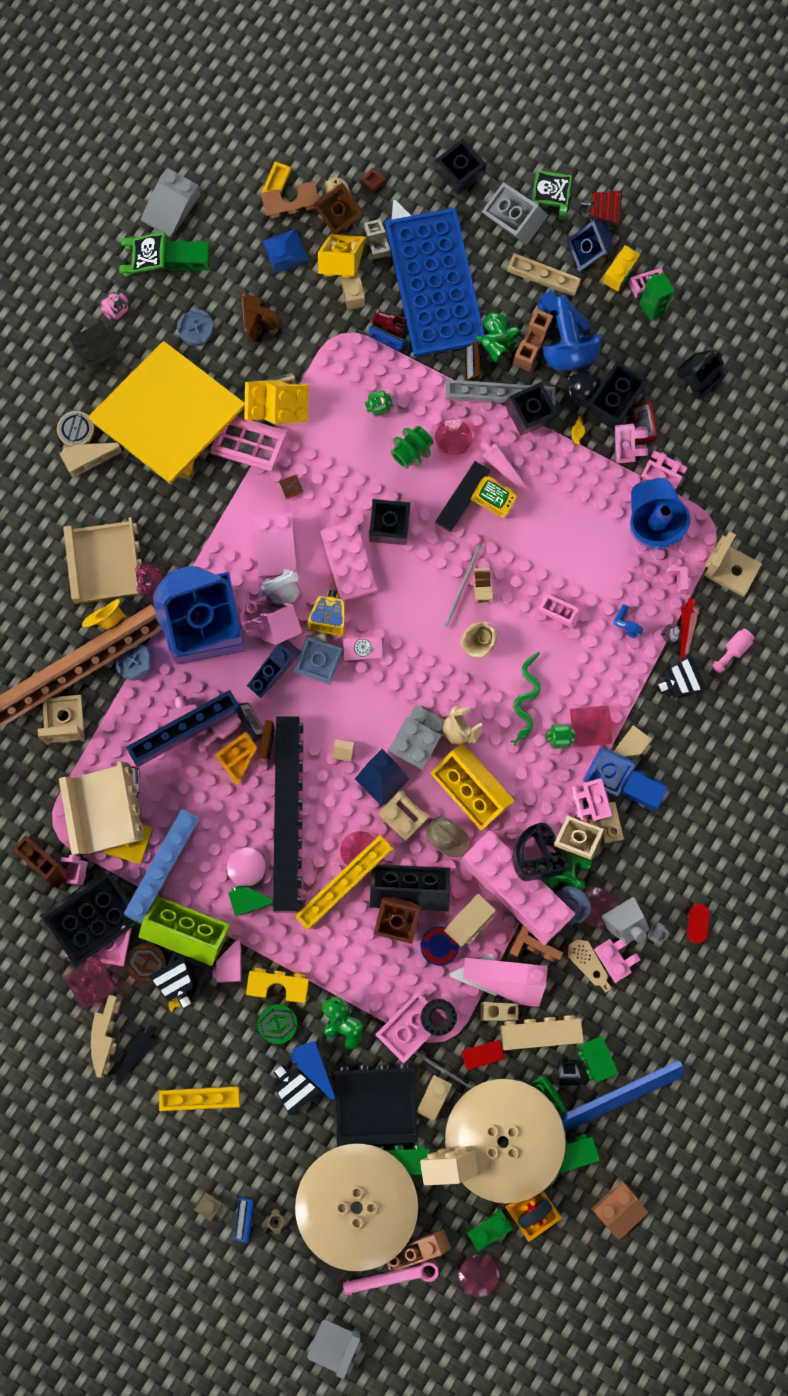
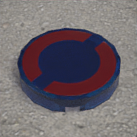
[420,926,460,966]

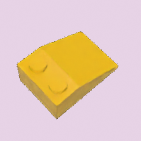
[318,234,365,278]

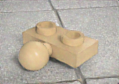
[588,802,624,844]

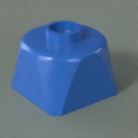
[153,566,239,656]

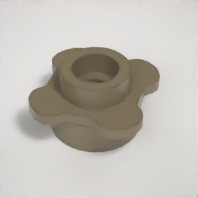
[264,1209,288,1234]

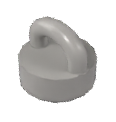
[648,922,669,942]

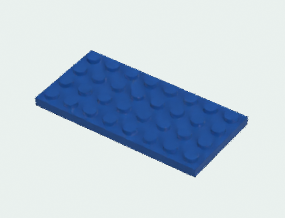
[385,208,485,357]

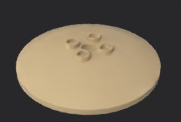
[445,1079,566,1203]
[295,1144,418,1271]

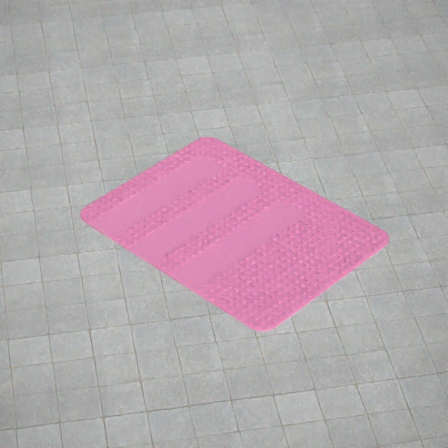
[52,332,717,1043]

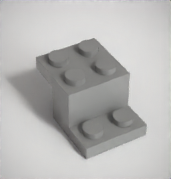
[388,705,445,770]

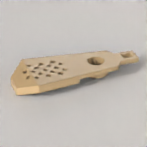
[567,940,612,993]

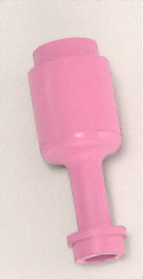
[712,628,755,673]
[194,714,242,753]

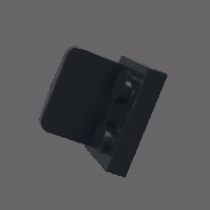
[676,350,725,400]

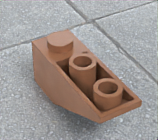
[387,1229,451,1272]

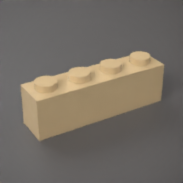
[500,1015,583,1050]

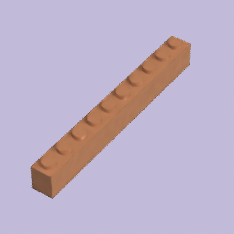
[0,605,163,728]

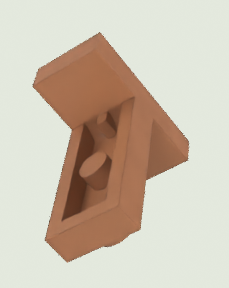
[508,925,563,963]

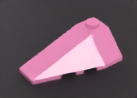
[463,958,548,1007]

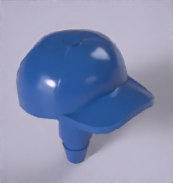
[542,295,603,371]
[629,478,690,550]

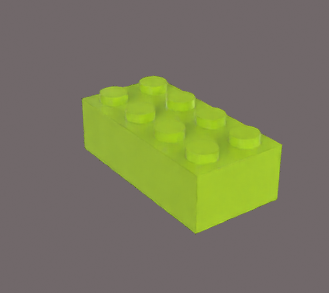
[139,896,230,966]

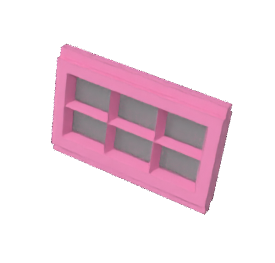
[210,416,288,472]

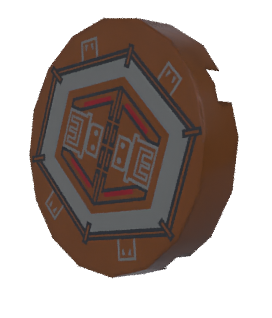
[126,943,167,983]

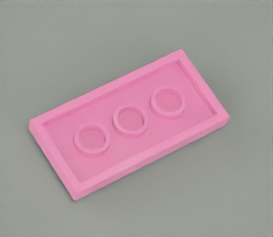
[320,520,377,602]

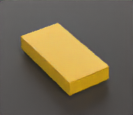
[262,162,292,195]

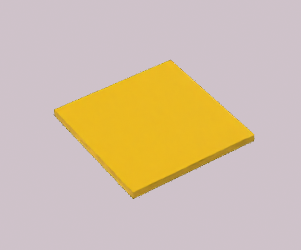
[88,341,245,484]

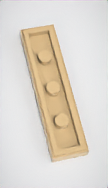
[507,253,581,297]

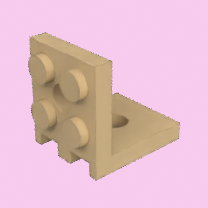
[704,531,762,597]
[38,695,85,745]

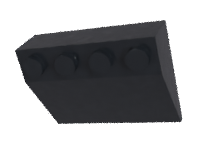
[39,870,137,967]

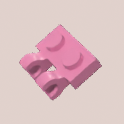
[615,424,648,463]
[593,939,641,983]

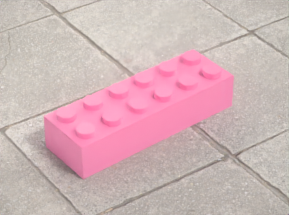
[460,831,575,946]

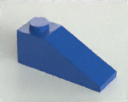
[290,1041,335,1100]

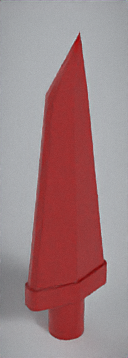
[680,598,700,662]

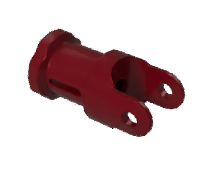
[372,309,407,334]

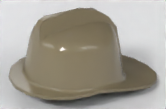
[426,817,470,858]

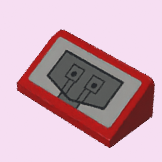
[631,402,657,443]

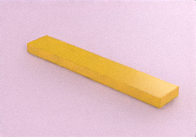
[295,834,394,930]

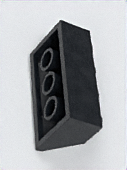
[370,864,450,911]

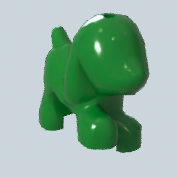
[476,312,521,363]
[540,849,592,891]
[322,997,364,1050]

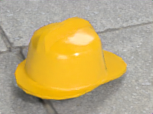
[82,599,126,630]

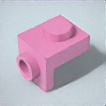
[666,565,691,594]
[61,855,88,885]

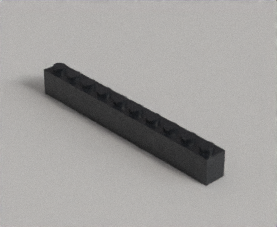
[273,716,304,913]

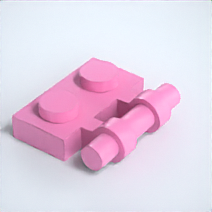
[640,450,688,490]
[571,778,613,823]

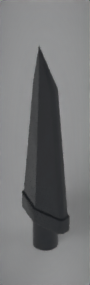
[116,1025,157,1086]

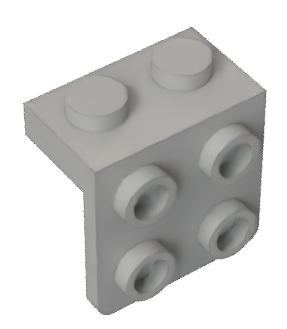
[307,1320,362,1379]

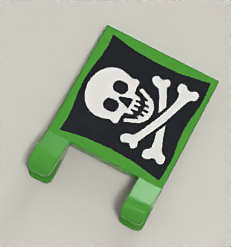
[532,170,572,221]
[119,232,166,277]

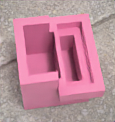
[251,603,302,645]

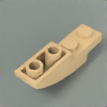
[91,995,121,1078]

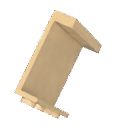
[59,761,144,856]

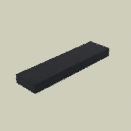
[435,461,491,533]

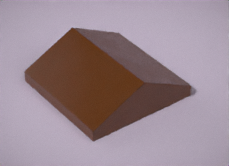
[313,182,364,234]

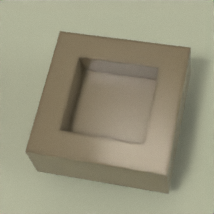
[194,1192,223,1221]

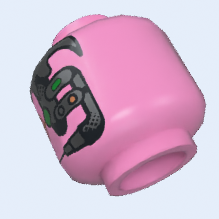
[101,292,128,320]

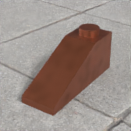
[13,835,71,889]

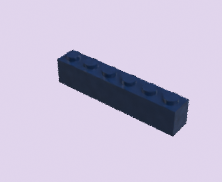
[126,690,241,767]

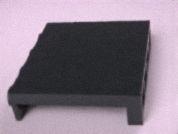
[334,1064,418,1146]

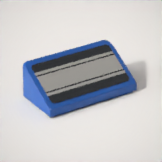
[369,325,407,352]
[234,1198,254,1243]

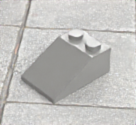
[140,168,200,238]
[482,182,548,245]

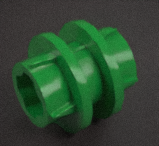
[390,426,434,469]

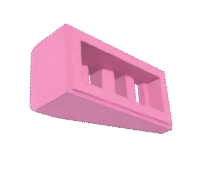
[628,268,663,299]
[538,594,582,629]

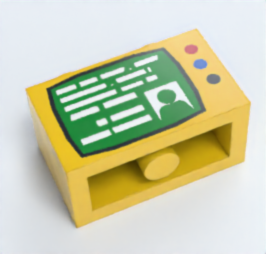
[603,245,640,292]
[471,476,517,518]

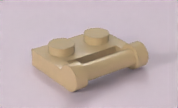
[378,789,430,841]

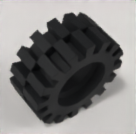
[420,999,457,1036]

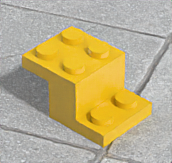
[244,380,309,424]

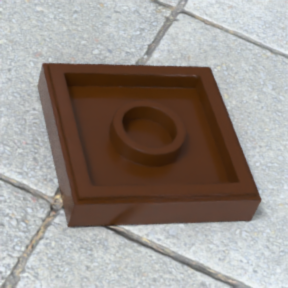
[258,720,275,766]

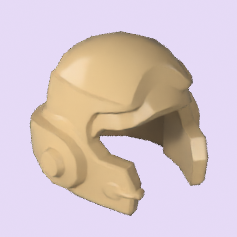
[442,706,482,745]

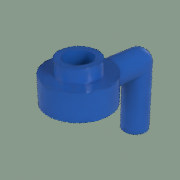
[613,604,644,639]

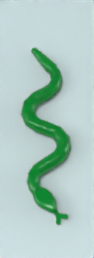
[511,651,541,746]

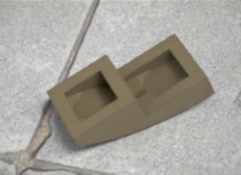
[363,219,391,259]

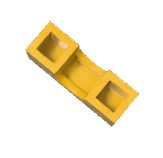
[246,968,309,1004]

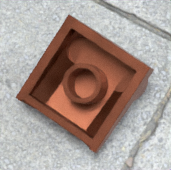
[373,897,421,944]

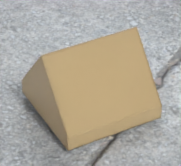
[332,739,354,761]

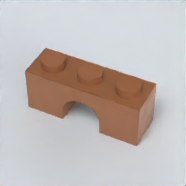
[260,181,319,218]
[513,309,553,372]

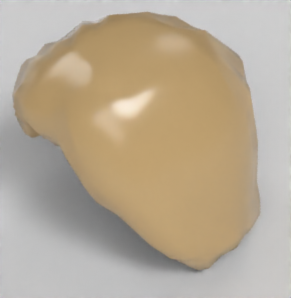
[460,621,498,658]

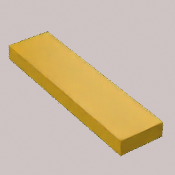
[159,1087,240,1111]

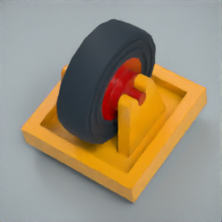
[505,1191,562,1242]

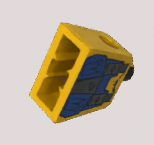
[307,590,344,636]

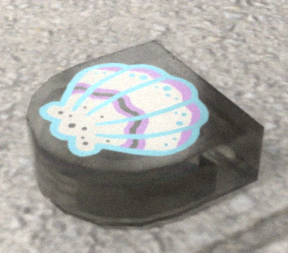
[660,624,681,647]

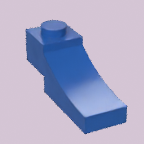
[538,290,591,337]

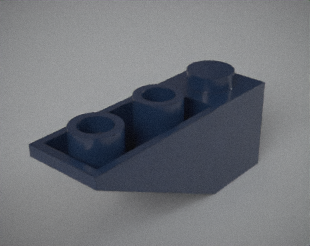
[246,640,301,698]

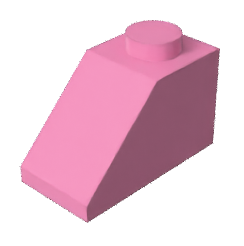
[213,941,242,983]

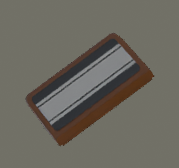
[464,341,480,382]

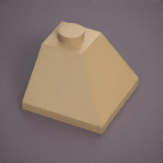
[554,816,604,860]

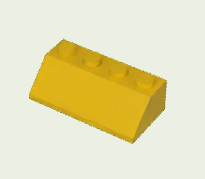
[430,743,515,831]

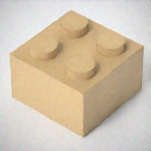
[444,894,496,947]
[420,1147,479,1185]

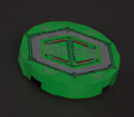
[258,1004,298,1044]

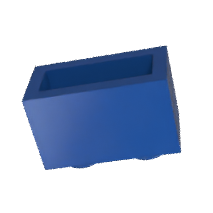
[620,770,668,811]

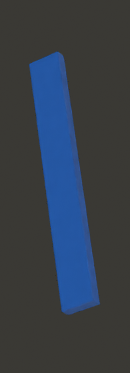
[560,1061,685,1132]

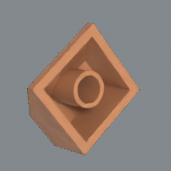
[591,1181,648,1240]

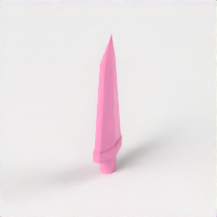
[480,440,527,488]

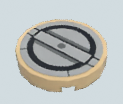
[57,411,95,446]

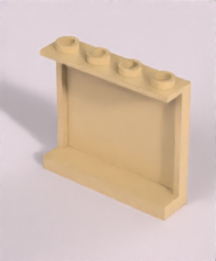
[63,517,145,604]

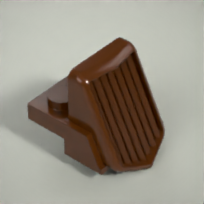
[241,292,283,343]

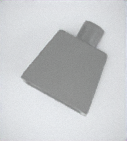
[602,897,649,943]

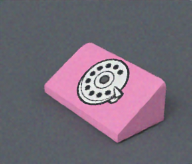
[343,637,382,660]

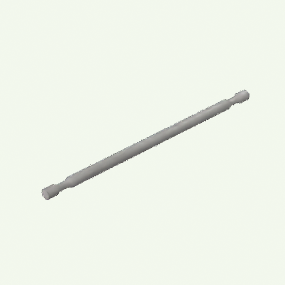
[444,545,482,627]
[414,1051,471,1089]

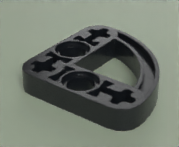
[512,823,569,881]

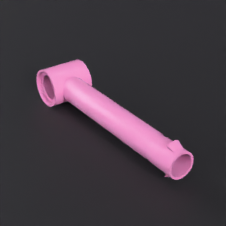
[343,1258,438,1295]

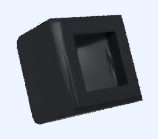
[558,1061,580,1086]

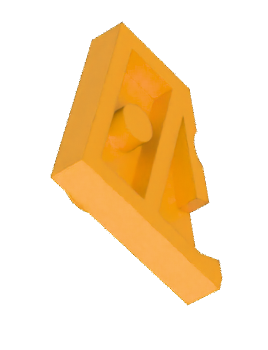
[214,732,257,785]

